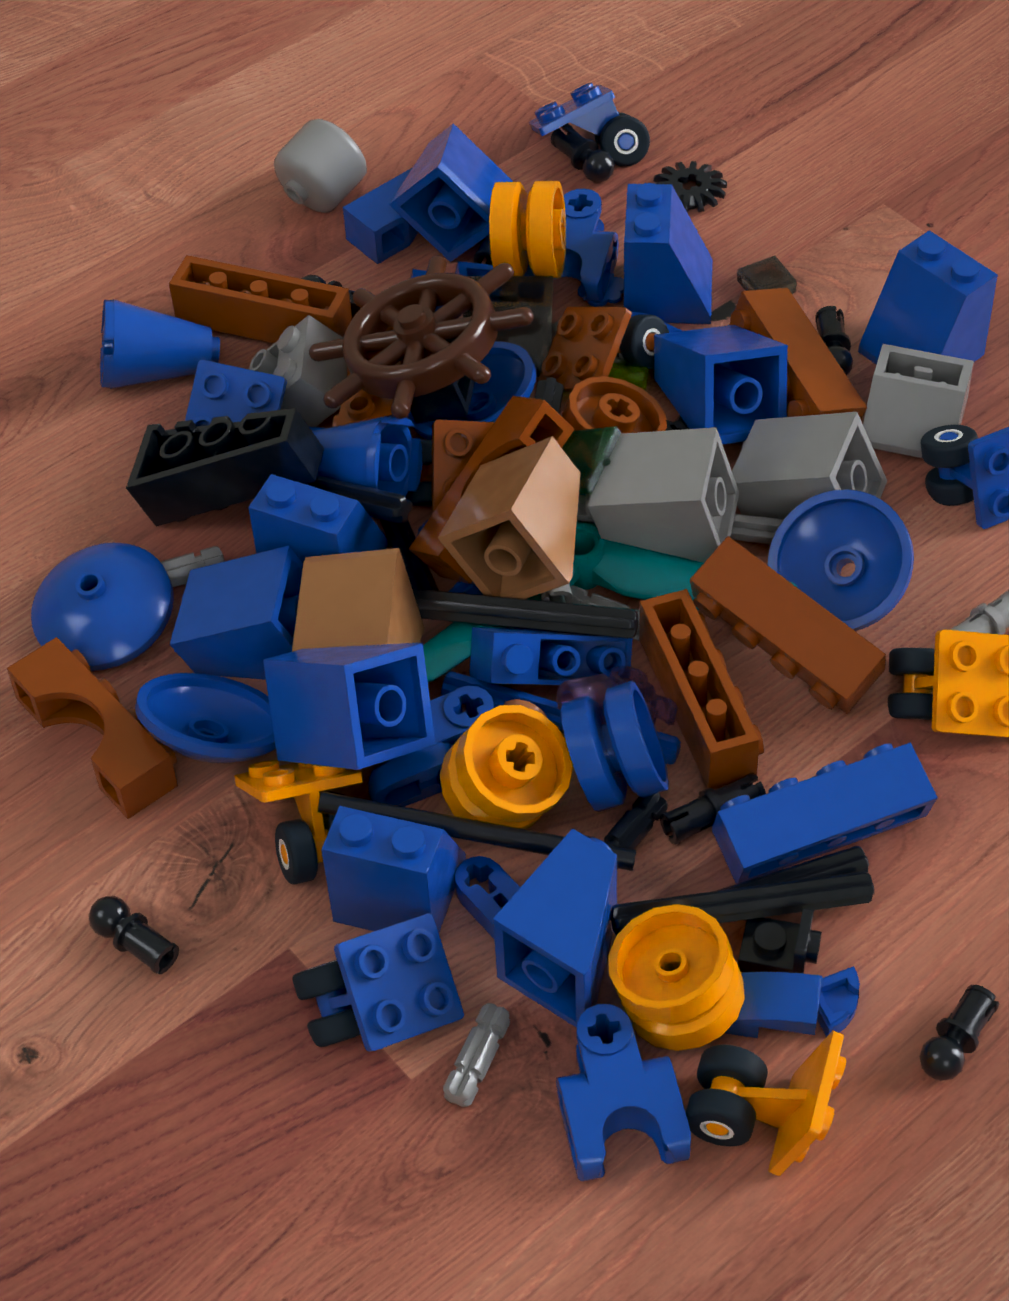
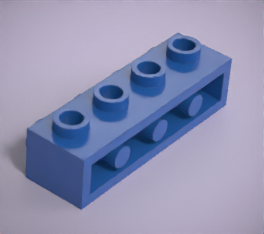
[712,742,938,884]

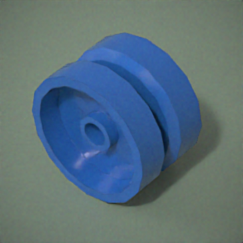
[561,681,669,812]

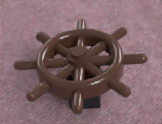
[309,255,534,424]

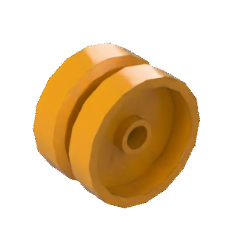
[489,181,566,279]
[440,705,573,829]
[608,904,745,1051]

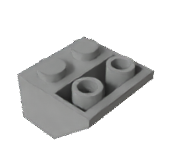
[249,315,347,427]
[863,344,974,458]

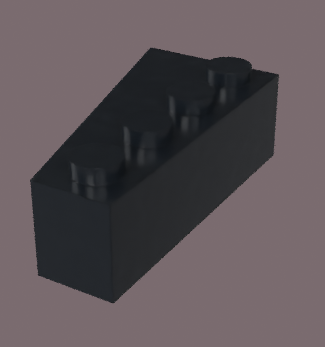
[126,408,324,527]

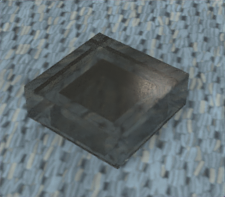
[737,255,797,294]

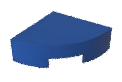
[817,966,860,1037]

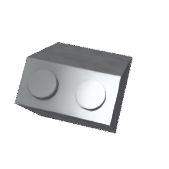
[732,412,887,519]
[585,427,739,563]

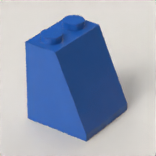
[389,123,514,262]
[624,183,713,324]
[858,230,998,364]
[654,325,788,444]
[248,474,388,562]
[170,546,303,680]
[263,643,436,770]
[321,806,466,933]
[493,828,617,1028]

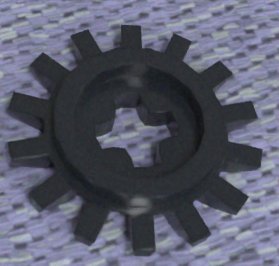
[653,161,727,213]

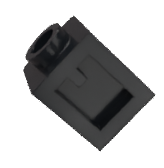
[738,909,822,974]

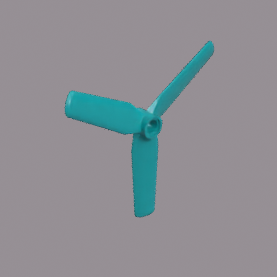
[423,521,797,682]

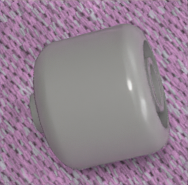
[274,119,367,213]

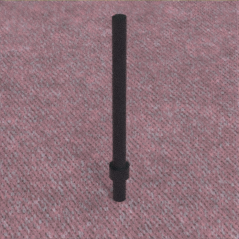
[318,791,636,871]

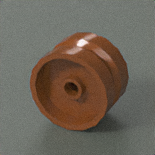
[562,376,667,467]

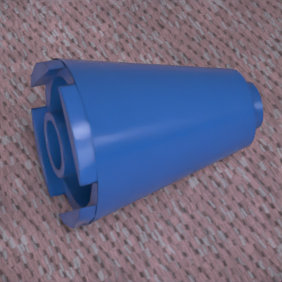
[100,299,220,389]
[312,415,422,497]

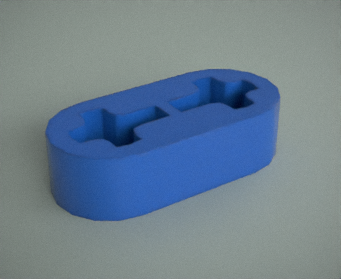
[455,856,520,939]

